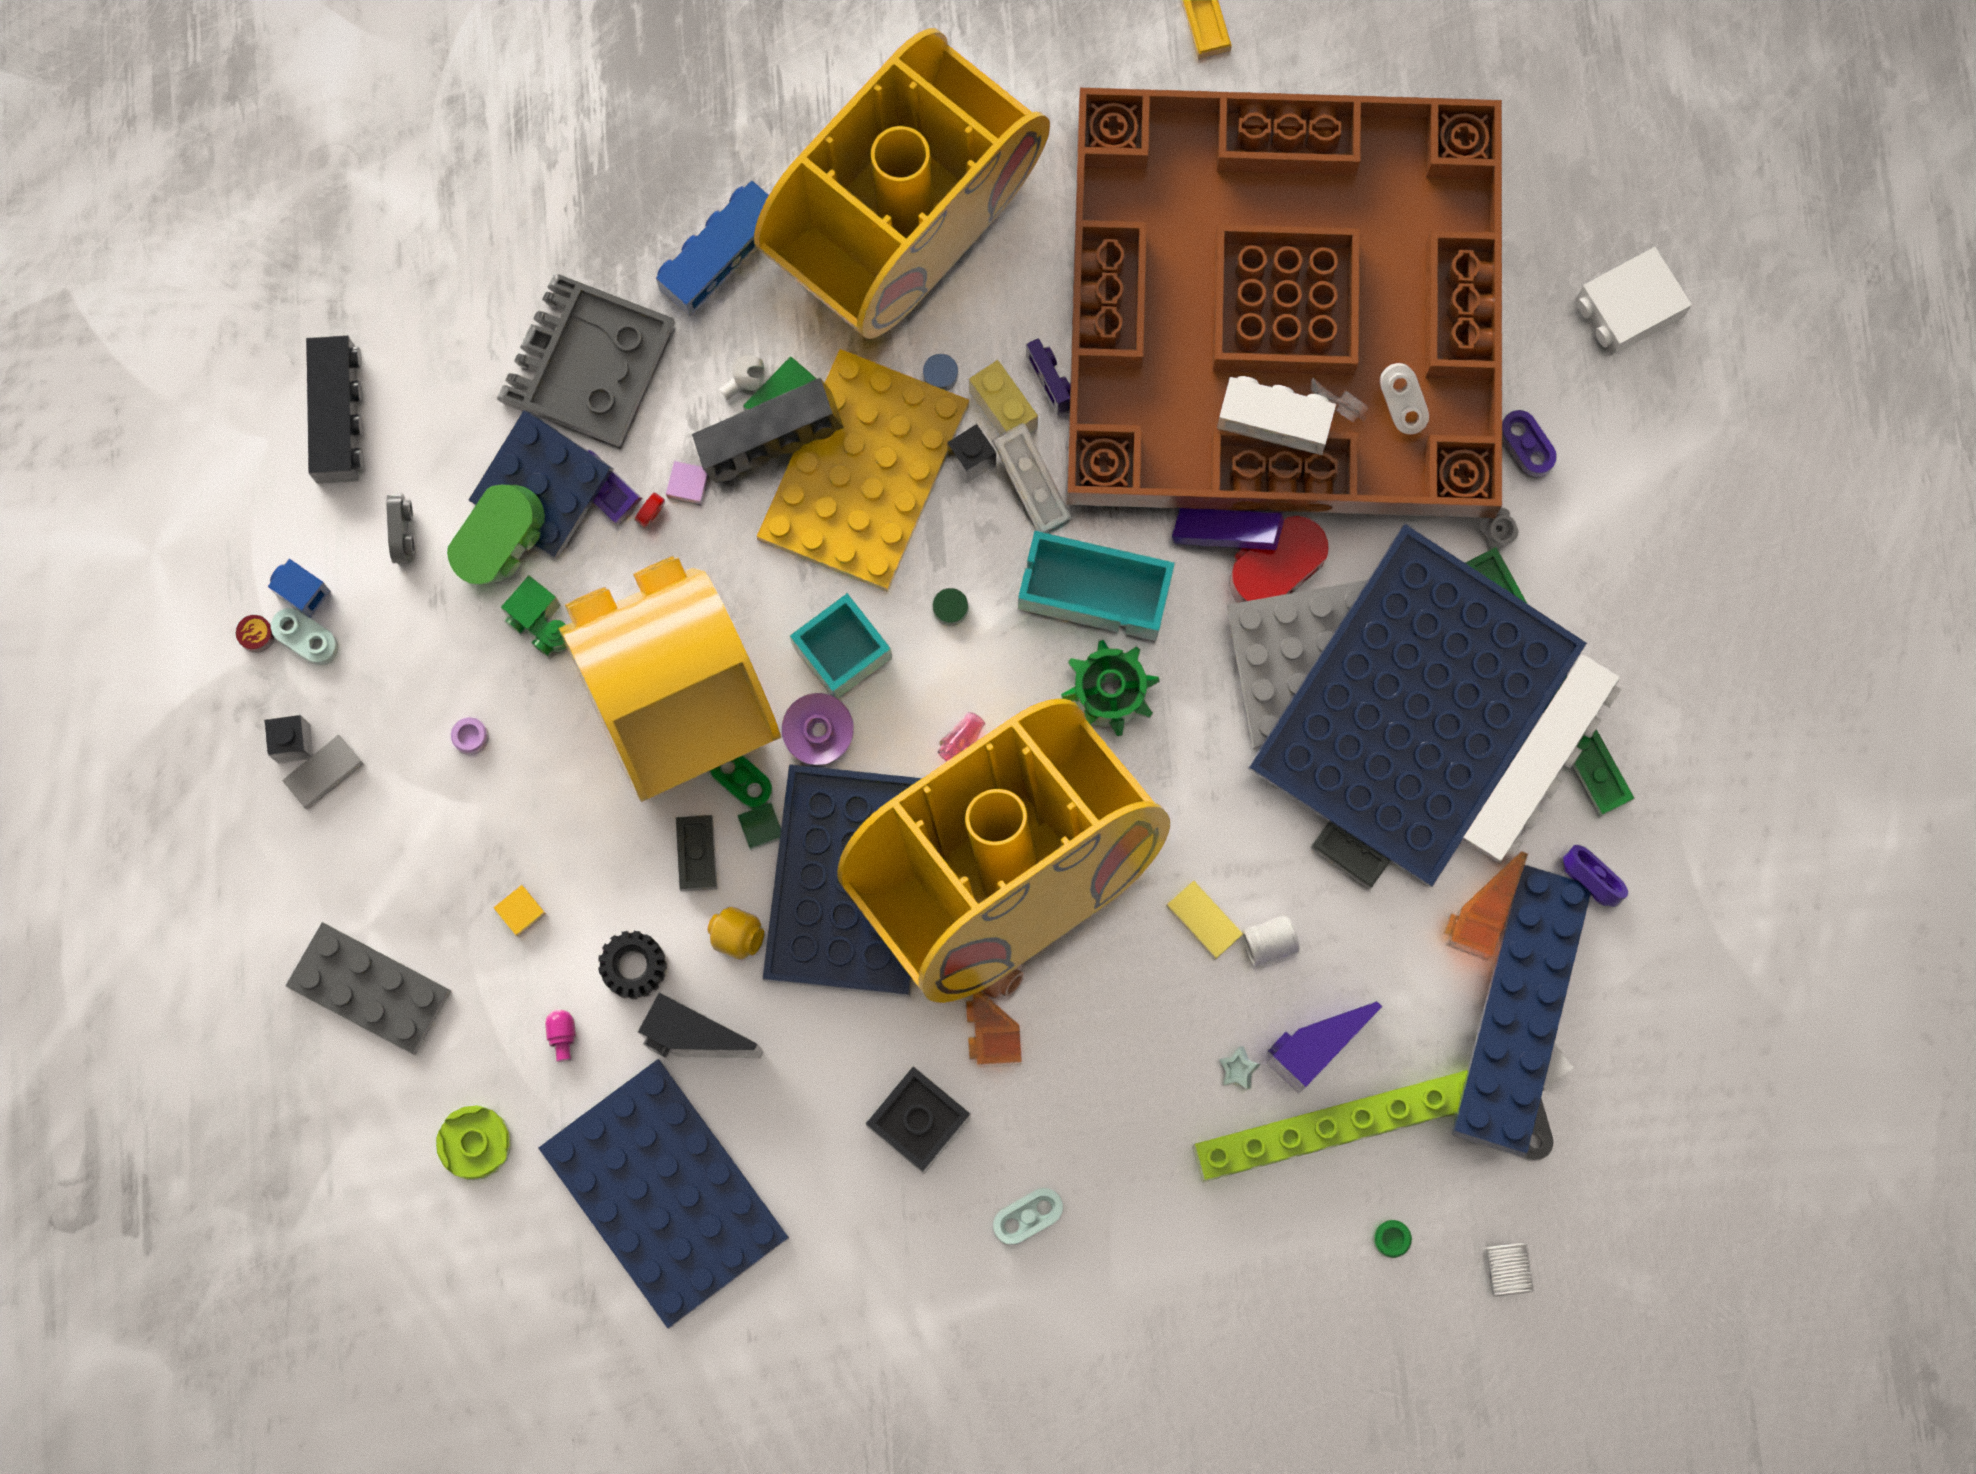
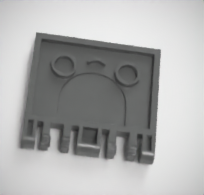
[497,274,675,447]

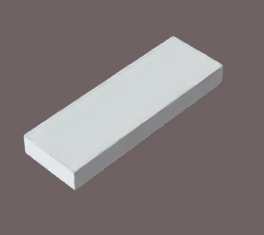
[992,423,1072,533]

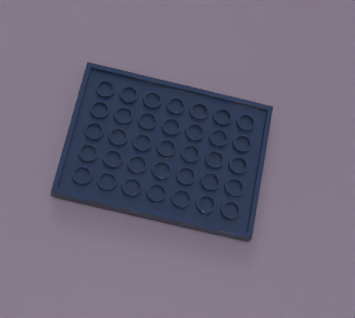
[1248,524,1587,887]

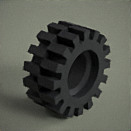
[598,930,667,1000]

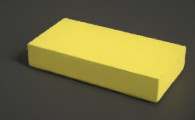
[1167,881,1243,960]

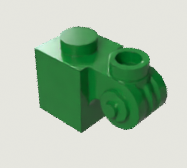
[501,575,567,657]

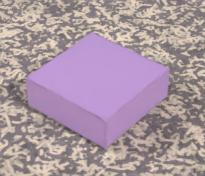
[666,461,709,505]

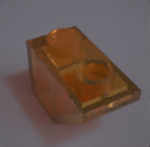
[966,991,1022,1068]

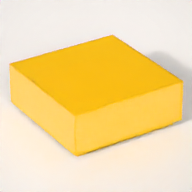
[493,885,546,937]

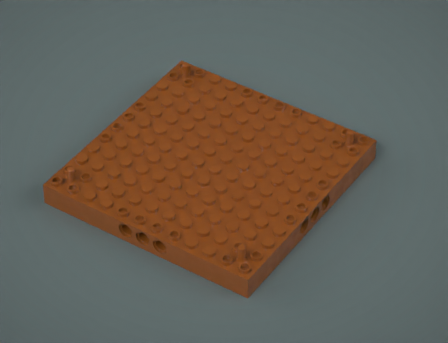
[1067,87,1502,518]

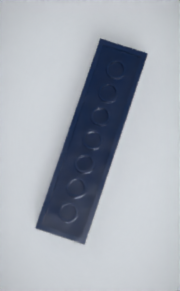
[1451,864,1591,1158]

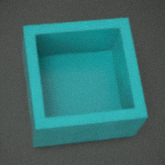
[790,593,893,699]

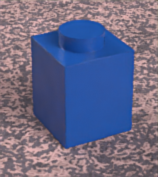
[267,558,331,618]

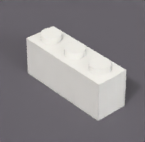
[1217,376,1336,455]

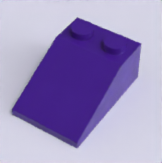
[1267,1001,1383,1094]

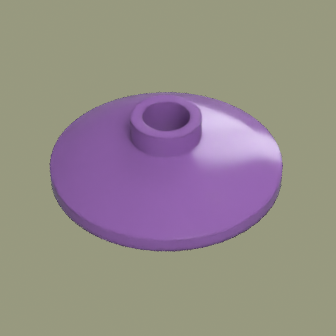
[782,693,854,765]

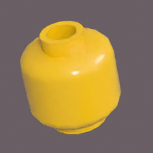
[707,906,764,960]

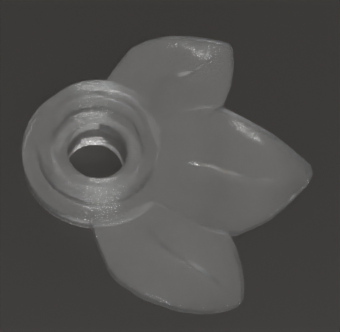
[1310,378,1369,422]

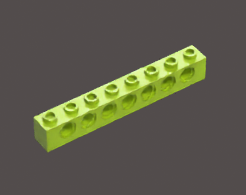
[1192,1070,1468,1183]

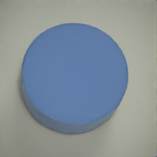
[923,354,958,390]

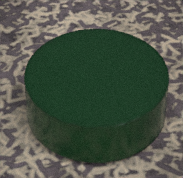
[933,588,968,626]

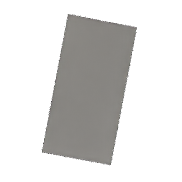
[282,734,364,809]

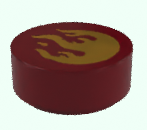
[235,615,274,652]

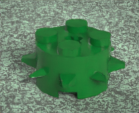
[1061,640,1160,736]

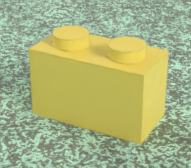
[969,360,1038,435]

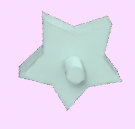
[1219,1046,1261,1089]

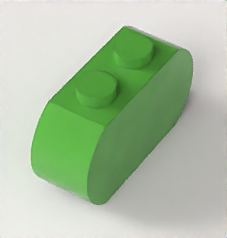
[447,485,544,584]

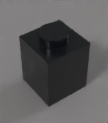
[947,424,996,483]
[264,715,313,764]

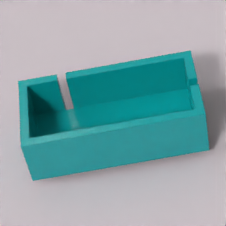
[1018,531,1175,641]

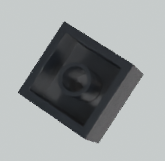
[865,1066,971,1174]

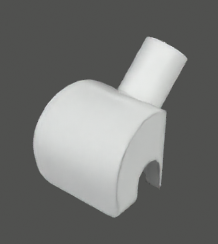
[719,355,764,400]

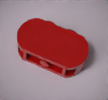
[1229,516,1329,603]

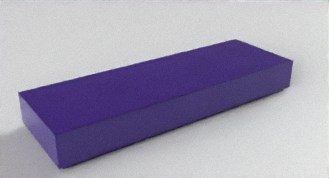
[1172,508,1284,550]

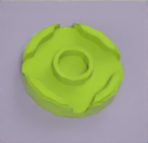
[436,1105,511,1180]

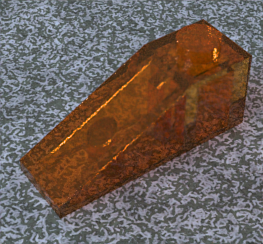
[1443,851,1528,961]

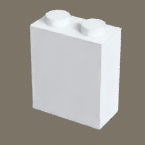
[1576,247,1692,355]

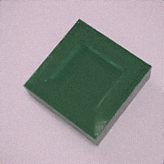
[737,803,781,851]

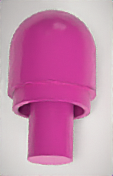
[545,1009,576,1062]

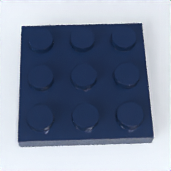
[468,410,614,558]

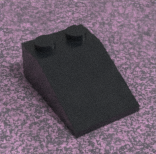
[638,992,764,1058]

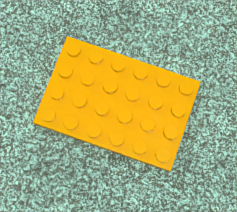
[756,349,969,592]

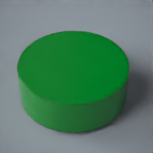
[1373,1220,1412,1258]

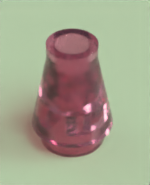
[937,712,985,762]

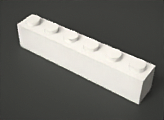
[1463,654,1622,864]

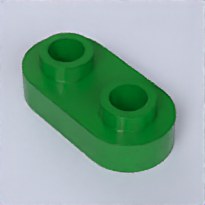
[710,755,773,809]

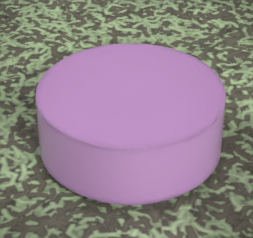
[451,717,489,755]

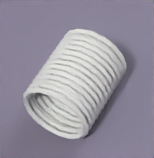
[1242,915,1300,967]
[1486,1243,1534,1297]

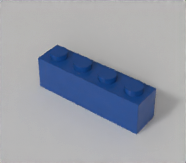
[656,180,769,317]

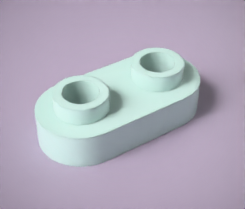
[271,608,338,665]
[993,1188,1063,1245]

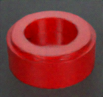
[634,492,665,528]

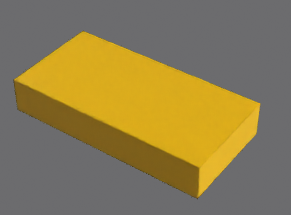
[1181,0,1232,59]

